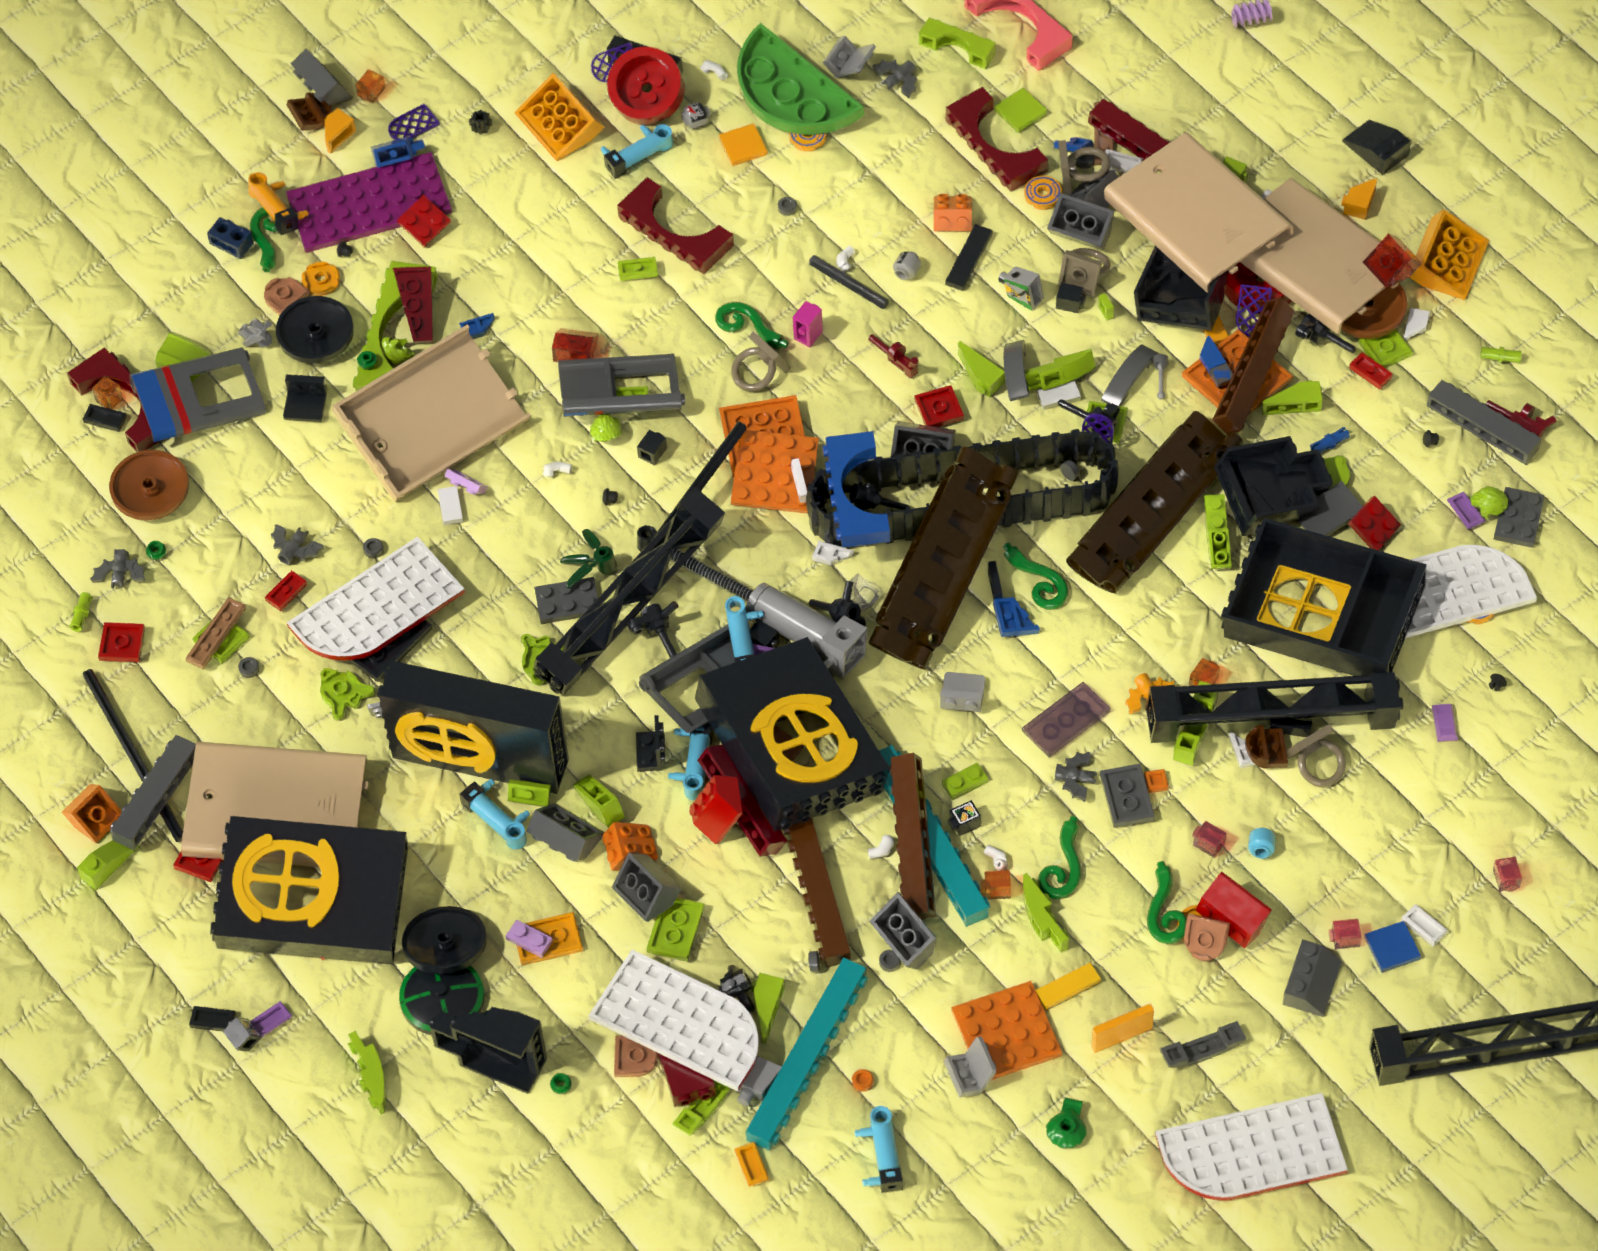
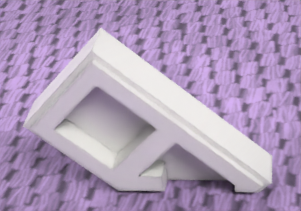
[1404,308,1430,341]
[812,541,854,566]
[1229,732,1255,768]

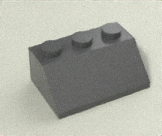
[290,49,353,105]
[1068,170,1119,209]
[1047,193,1114,251]
[890,421,956,458]
[526,803,604,862]
[611,852,681,922]
[869,892,937,970]
[1282,939,1342,1017]

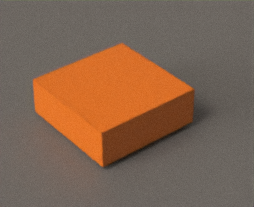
[1144,769,1169,793]

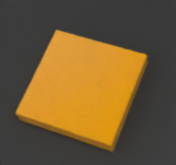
[719,123,768,166]

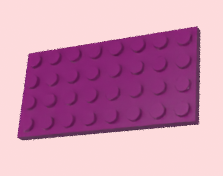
[286,152,452,253]

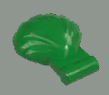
[1046,1097,1087,1149]

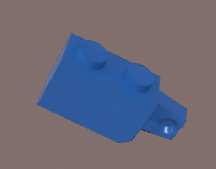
[371,137,425,168]

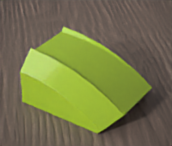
[155,332,211,382]

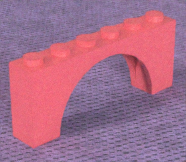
[965,0,1072,71]

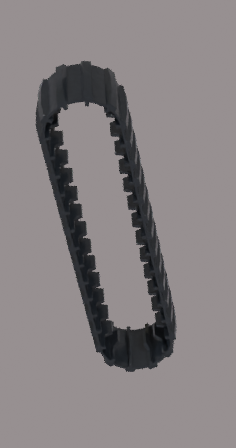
[806,429,1119,549]

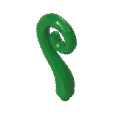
[250,207,277,273]
[715,302,789,349]
[1003,543,1068,610]
[1038,816,1081,899]
[1147,861,1187,944]

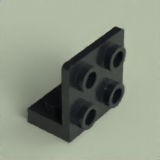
[283,374,328,422]
[636,715,666,772]

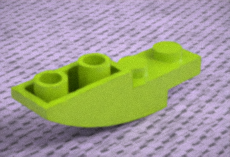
[1025,349,1095,391]
[1204,494,1232,569]
[1023,873,1069,952]
[347,1030,387,1114]

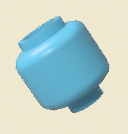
[1248,828,1276,859]

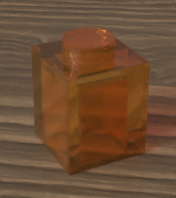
[356,69,386,103]
[92,376,123,409]
[1189,658,1220,686]
[980,870,1011,900]

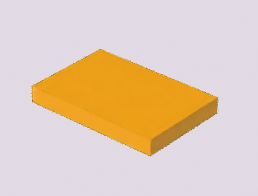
[517,912,583,966]
[1091,1004,1154,1053]

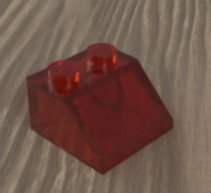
[1363,234,1422,288]
[552,328,599,362]

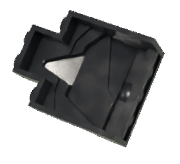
[1134,246,1229,331]
[1214,436,1333,536]
[429,1007,547,1094]

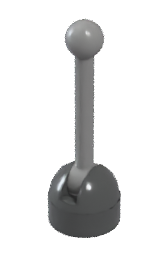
[1153,354,1169,399]

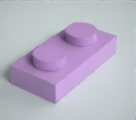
[444,469,488,495]
[506,920,553,958]

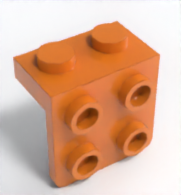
[934,194,972,231]
[602,822,658,871]

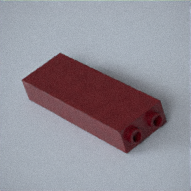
[657,1053,716,1107]

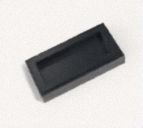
[83,404,127,432]
[988,561,1003,600]
[189,1006,236,1032]

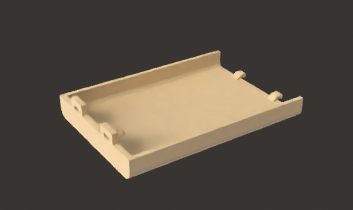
[1104,132,1293,293]
[1240,178,1413,334]
[332,324,531,502]
[181,741,368,867]

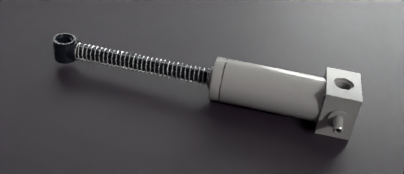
[637,525,867,679]

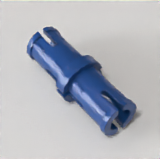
[1310,427,1350,453]

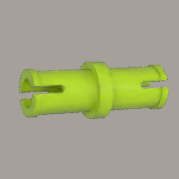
[1480,346,1521,363]
[69,592,93,632]

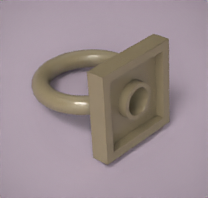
[1058,140,1111,194]
[1058,248,1111,297]
[731,331,791,392]
[1286,724,1346,787]

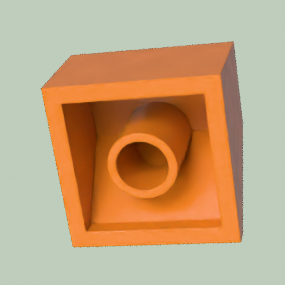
[61,784,122,843]

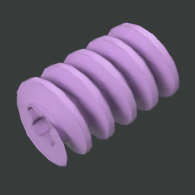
[1231,0,1272,28]

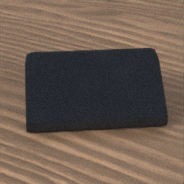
[1269,718,1313,737]

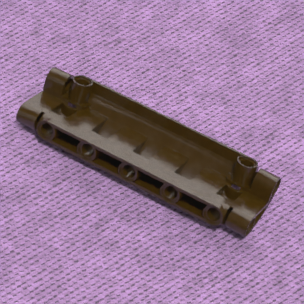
[1066,411,1243,594]
[868,446,1019,670]

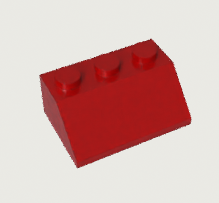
[689,775,743,844]
[1195,872,1272,948]

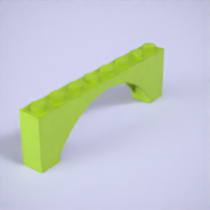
[353,261,438,391]

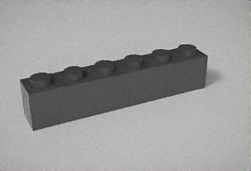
[1427,380,1541,465]
[110,735,196,850]

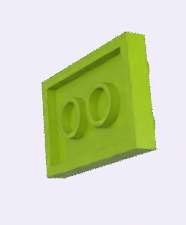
[646,897,705,962]

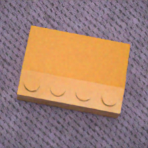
[514,73,605,161]
[1407,209,1489,300]

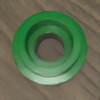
[357,351,377,370]
[146,541,166,560]
[550,1073,572,1094]

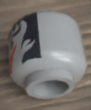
[681,102,710,129]
[893,251,921,280]

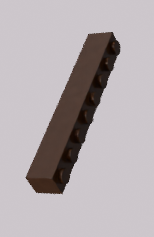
[1212,297,1295,434]
[889,752,936,919]
[783,818,851,968]

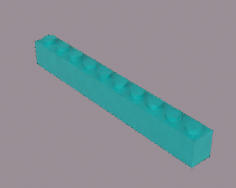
[879,745,990,927]
[746,958,868,1151]

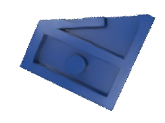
[993,597,1040,637]

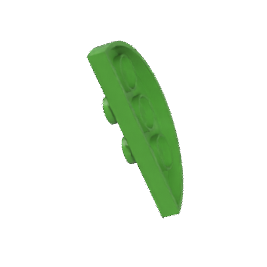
[737,23,864,135]

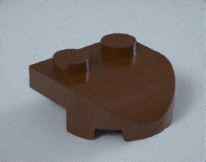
[286,92,332,131]
[1245,725,1288,769]

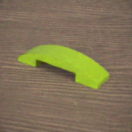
[672,1080,730,1136]

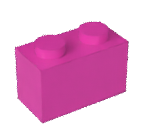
[793,301,823,348]

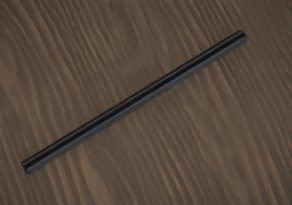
[647,422,747,548]
[83,669,183,842]

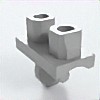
[238,318,272,347]

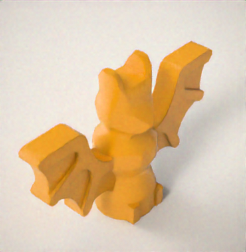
[1125,673,1174,714]

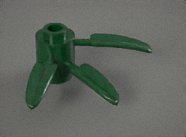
[560,529,617,588]

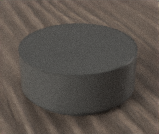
[1076,155,1095,169]
[778,197,797,216]
[1060,460,1079,481]
[363,538,384,558]
[238,657,259,678]
[879,950,900,972]
[808,951,820,972]

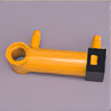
[248,172,309,235]

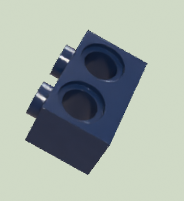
[207,217,254,259]

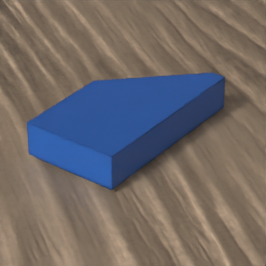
[1053,137,1093,152]
[459,313,495,339]
[1200,336,1226,373]

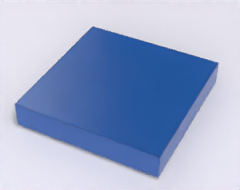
[1364,921,1421,973]

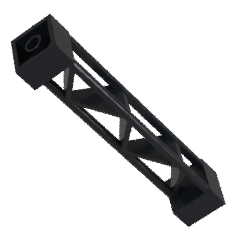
[533,487,725,696]
[1145,672,1403,743]
[1369,1000,1598,1086]

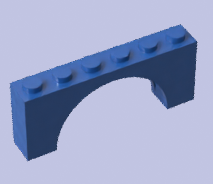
[822,431,890,548]

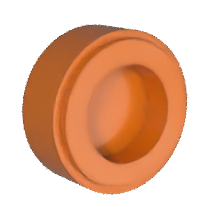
[852,1069,874,1092]

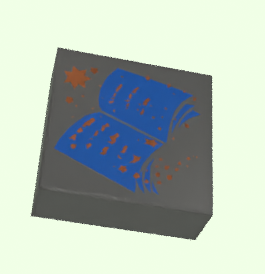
[1209,363,1233,388]

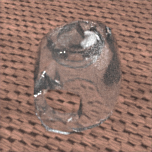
[842,573,883,612]

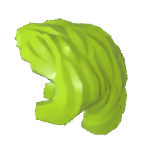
[382,337,415,364]
[590,414,622,442]
[1470,486,1508,519]

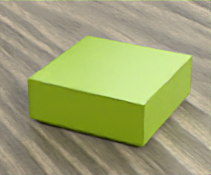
[1098,293,1114,321]

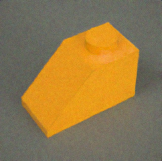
[325,108,356,153]
[1341,179,1377,220]

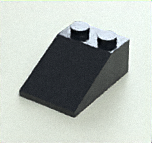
[1342,119,1411,175]

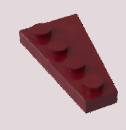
[393,266,433,343]

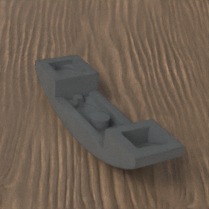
[1003,340,1029,402]
[1101,344,1158,406]
[1160,1021,1247,1068]

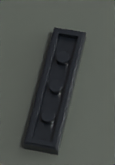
[945,224,993,291]

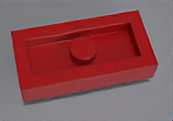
[1349,352,1393,390]
[265,570,307,612]

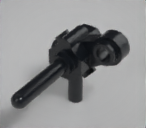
[1295,314,1356,353]
[1057,399,1120,438]
[849,483,911,511]
[808,580,866,627]
[627,601,679,658]
[716,965,755,1013]

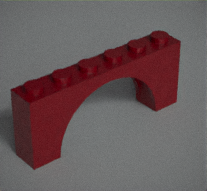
[945,87,1048,192]
[617,177,734,274]
[67,347,161,452]

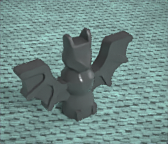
[873,60,917,98]
[271,524,324,566]
[90,549,146,588]
[1055,752,1097,802]

